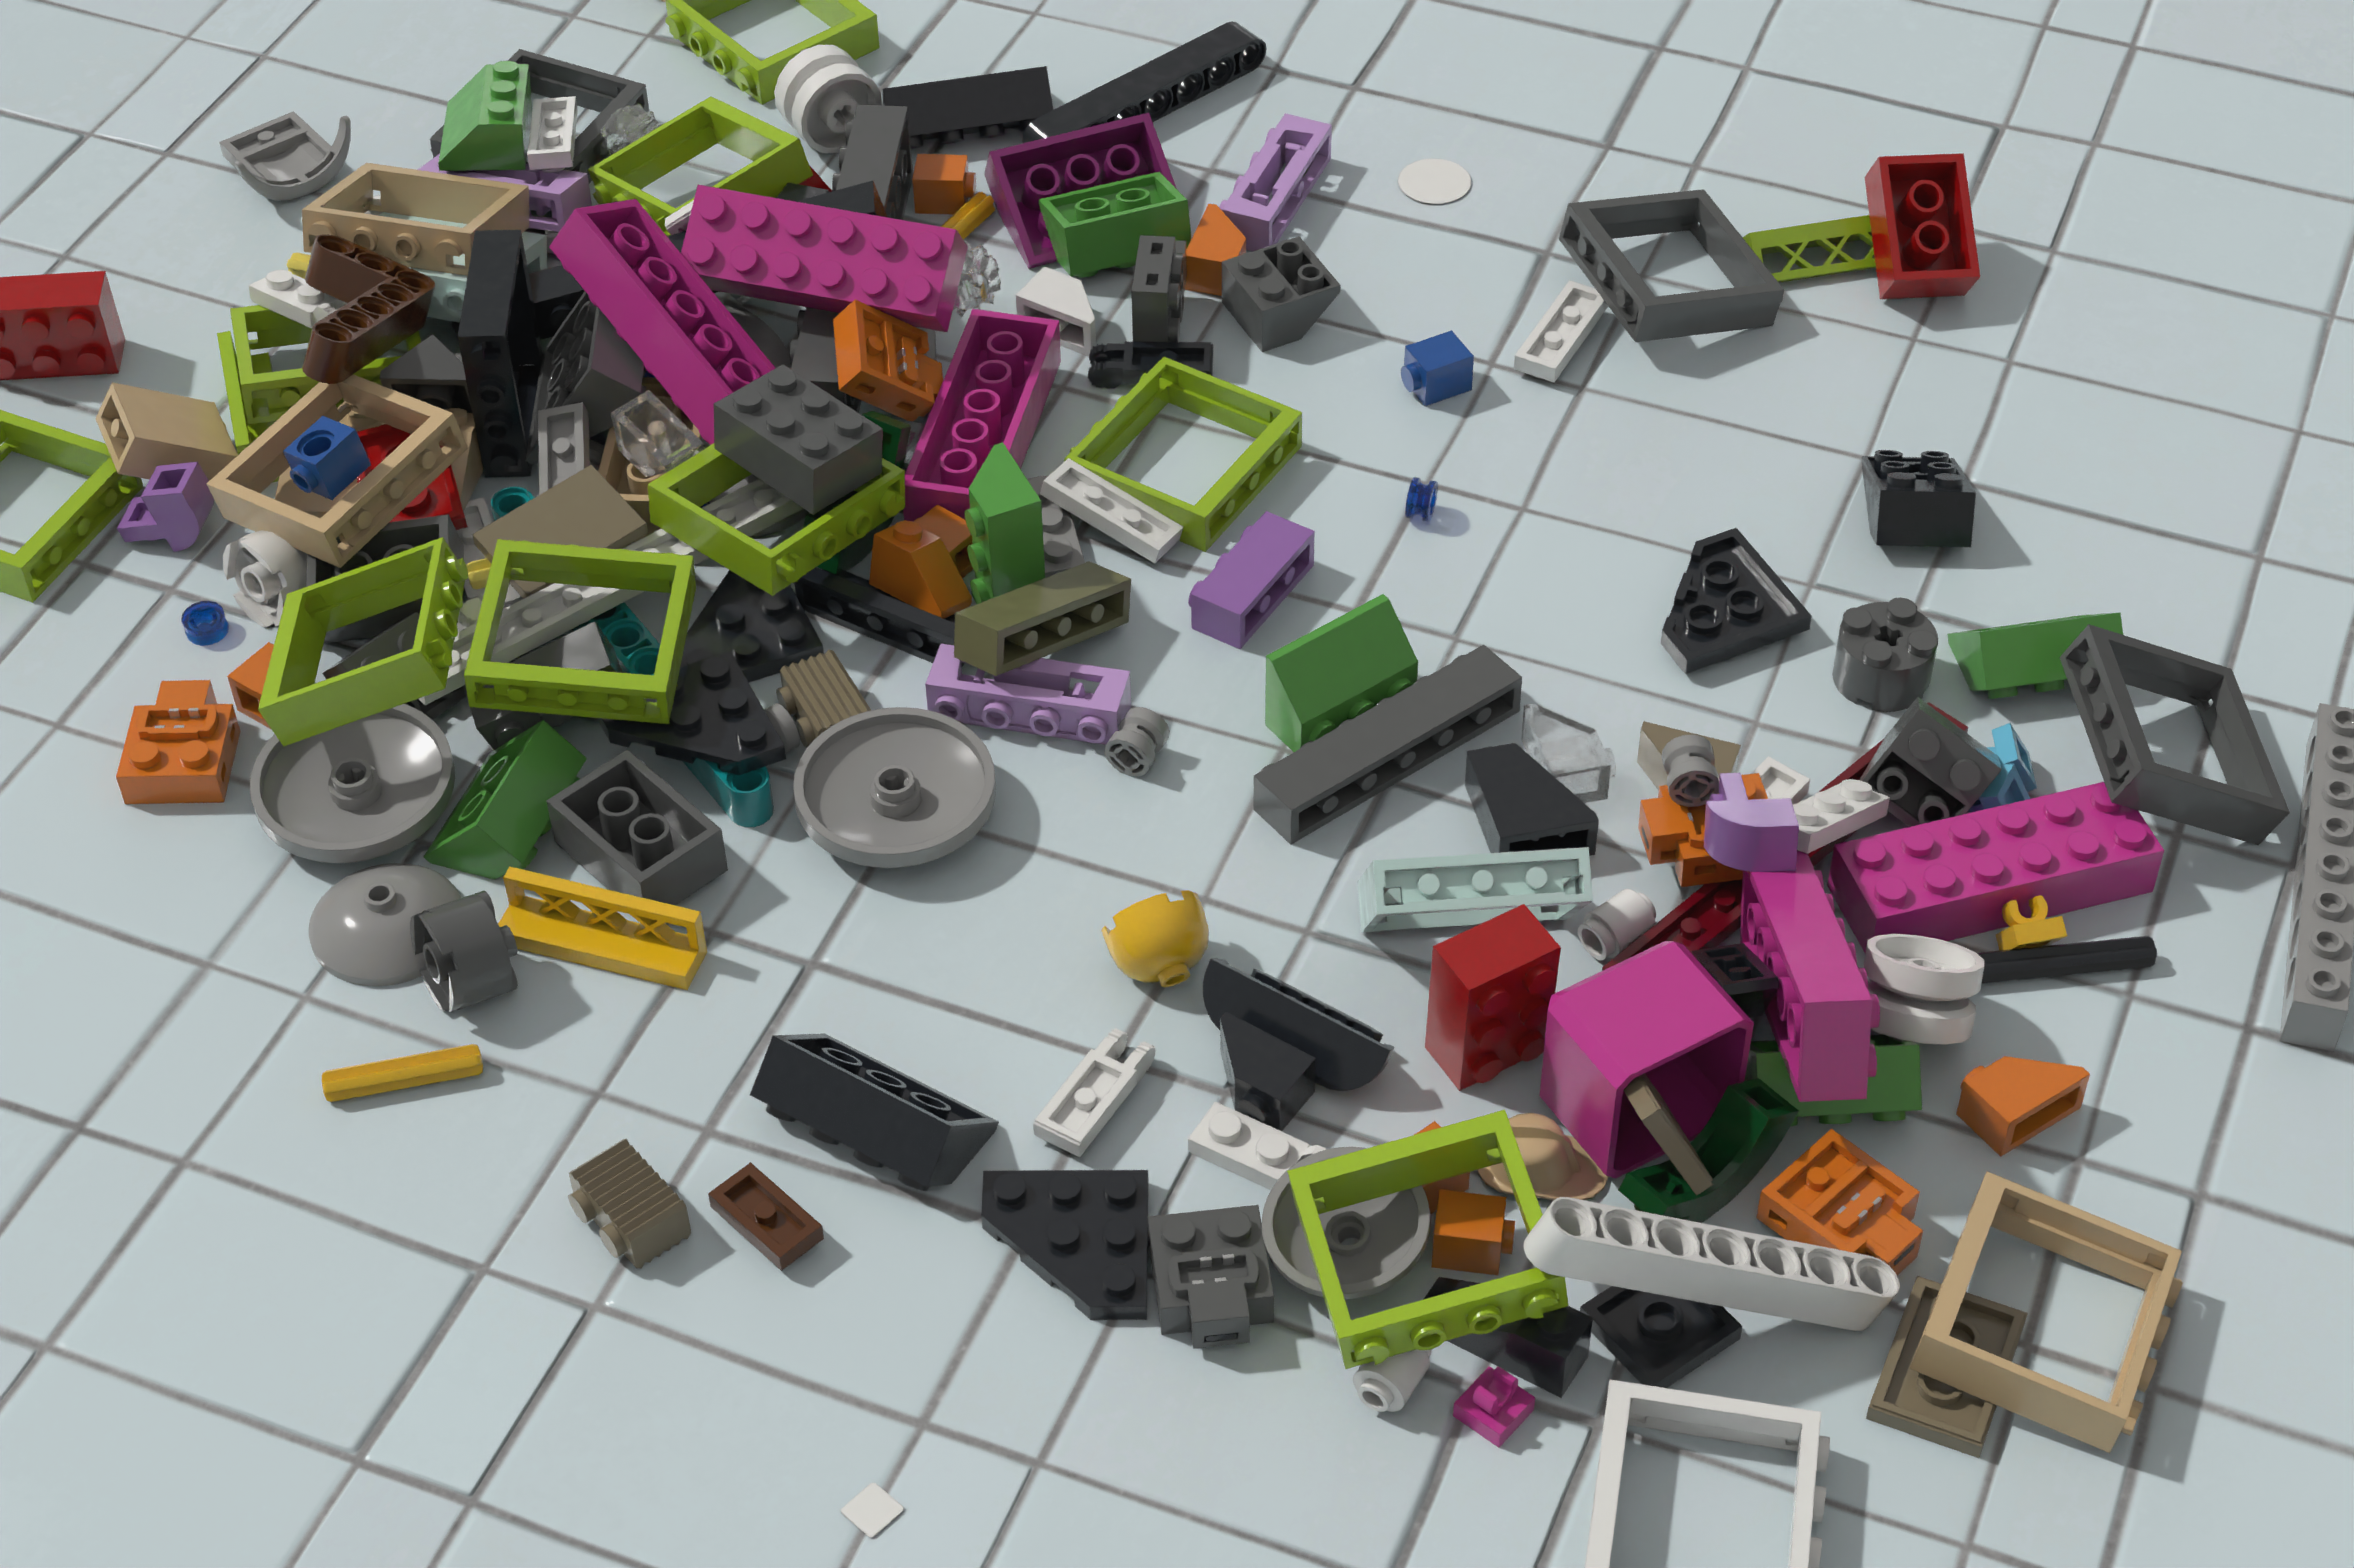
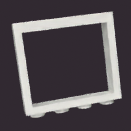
[1585,1379,1830,1568]

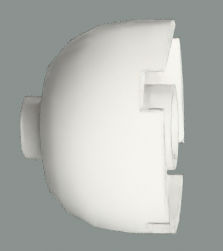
[223,530,307,627]

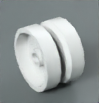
[774,45,882,153]
[1863,934,1984,1045]

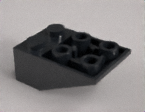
[1861,450,1976,547]

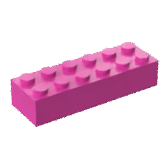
[681,185,968,332]
[549,199,775,445]
[903,309,1061,522]
[1827,782,2164,953]
[1740,851,1880,1102]

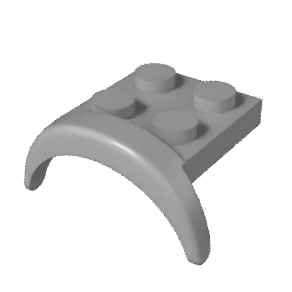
[219,111,351,201]

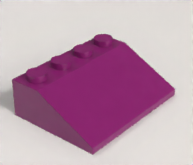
[984,113,1177,269]

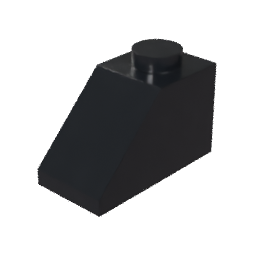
[1220,1011,1316,1131]

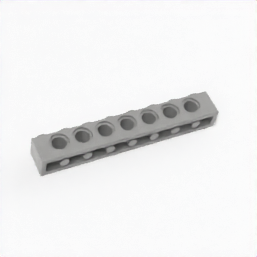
[2279,703,2354,1052]

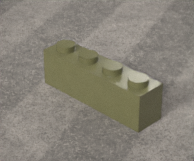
[954,561,1131,676]

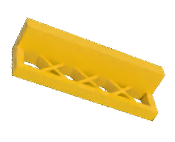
[498,866,707,990]

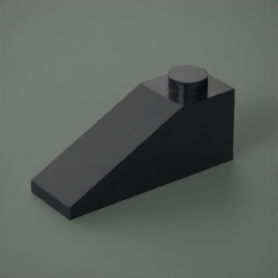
[1692,943,1779,1018]
[1423,1277,1593,1398]

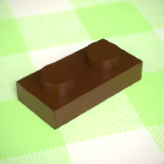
[708,1162,824,1271]

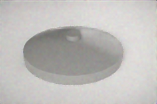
[250,704,455,863]
[793,707,996,868]

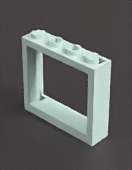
[1358,847,1593,933]

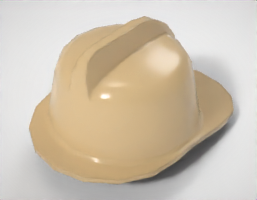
[1478,1113,1608,1200]

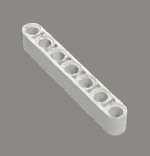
[1524,1197,1900,1331]

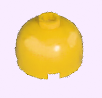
[1101,890,1209,987]

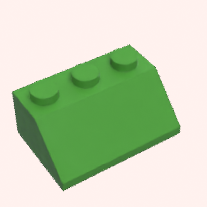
[438,61,532,171]
[1039,172,1192,278]
[965,442,1045,604]
[1265,594,1418,752]
[1947,612,2123,699]
[423,720,587,880]
[1745,1034,1922,1126]

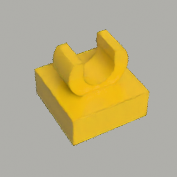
[1996,895,2067,950]

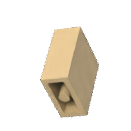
[95,382,238,481]

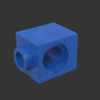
[283,416,371,500]

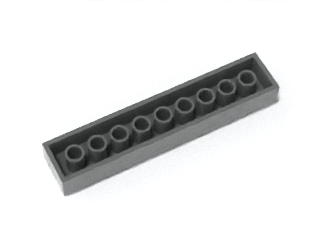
[790,104,913,413]

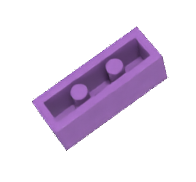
[1188,511,1315,649]

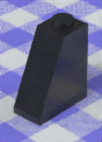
[1465,743,1599,856]

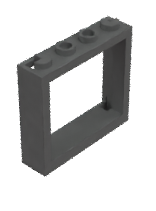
[430,49,650,184]
[1559,189,1784,342]
[2059,624,2290,845]

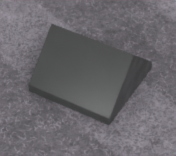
[380,334,472,413]

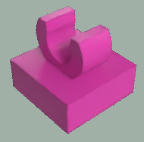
[1453,1366,1535,1448]

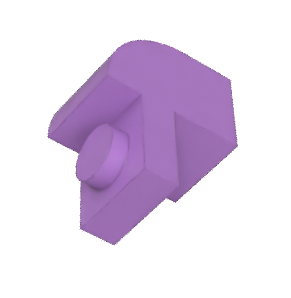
[117,462,215,552]
[1704,773,1799,872]

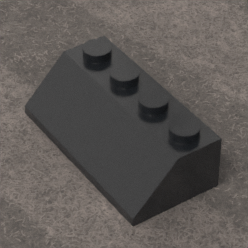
[881,66,1053,149]
[750,1033,999,1191]

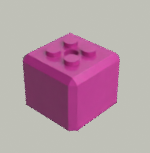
[1539,941,1754,1178]

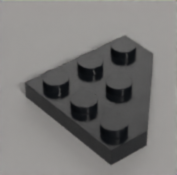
[1661,528,1812,674]
[680,570,824,683]
[597,650,786,775]
[981,1170,1149,1320]

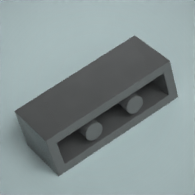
[463,621,623,750]

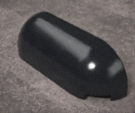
[1203,958,1395,1091]

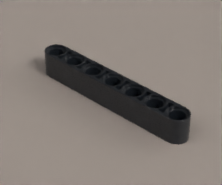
[1022,21,1267,143]

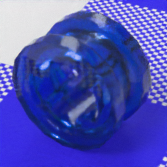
[1405,477,1438,522]
[181,601,229,646]

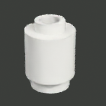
[1578,889,1656,960]
[1353,1349,1432,1412]

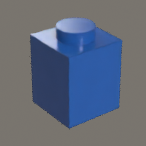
[1401,330,1474,406]

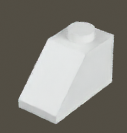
[1016,266,1096,357]

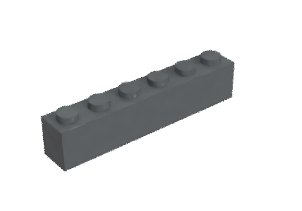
[1253,644,1522,844]

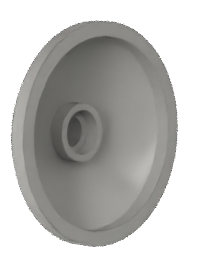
[309,863,461,986]
[1262,1147,1431,1299]

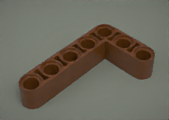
[302,234,435,384]

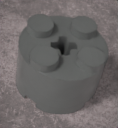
[1832,597,1938,712]
[410,891,518,1012]

